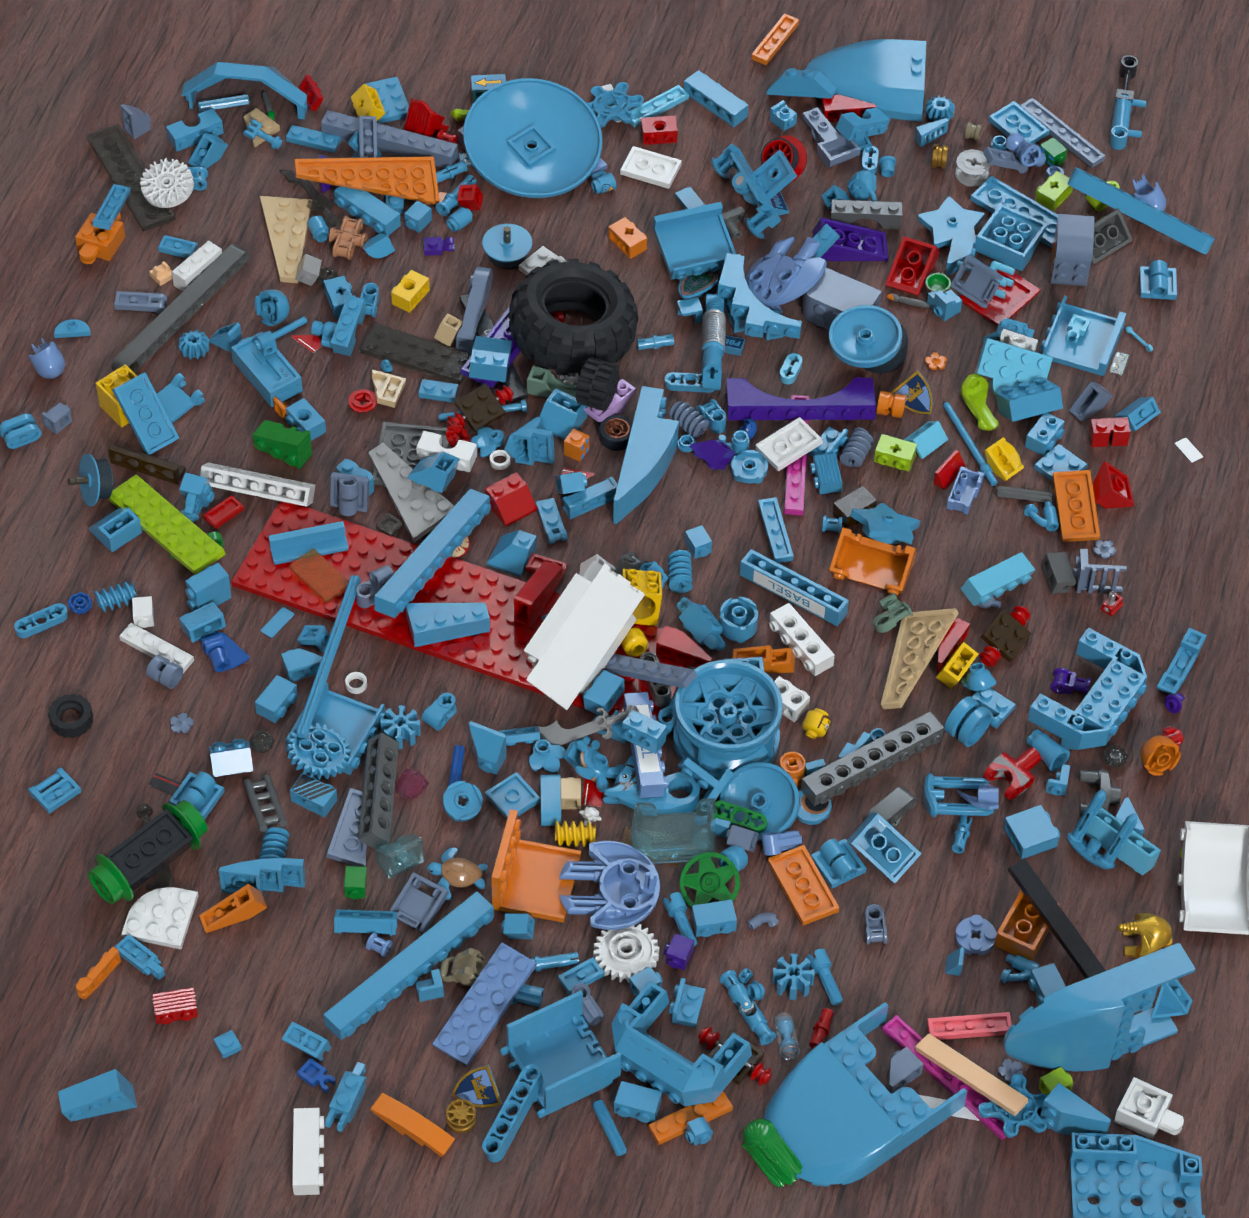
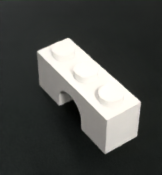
[172,241,222,292]
[416,431,477,472]

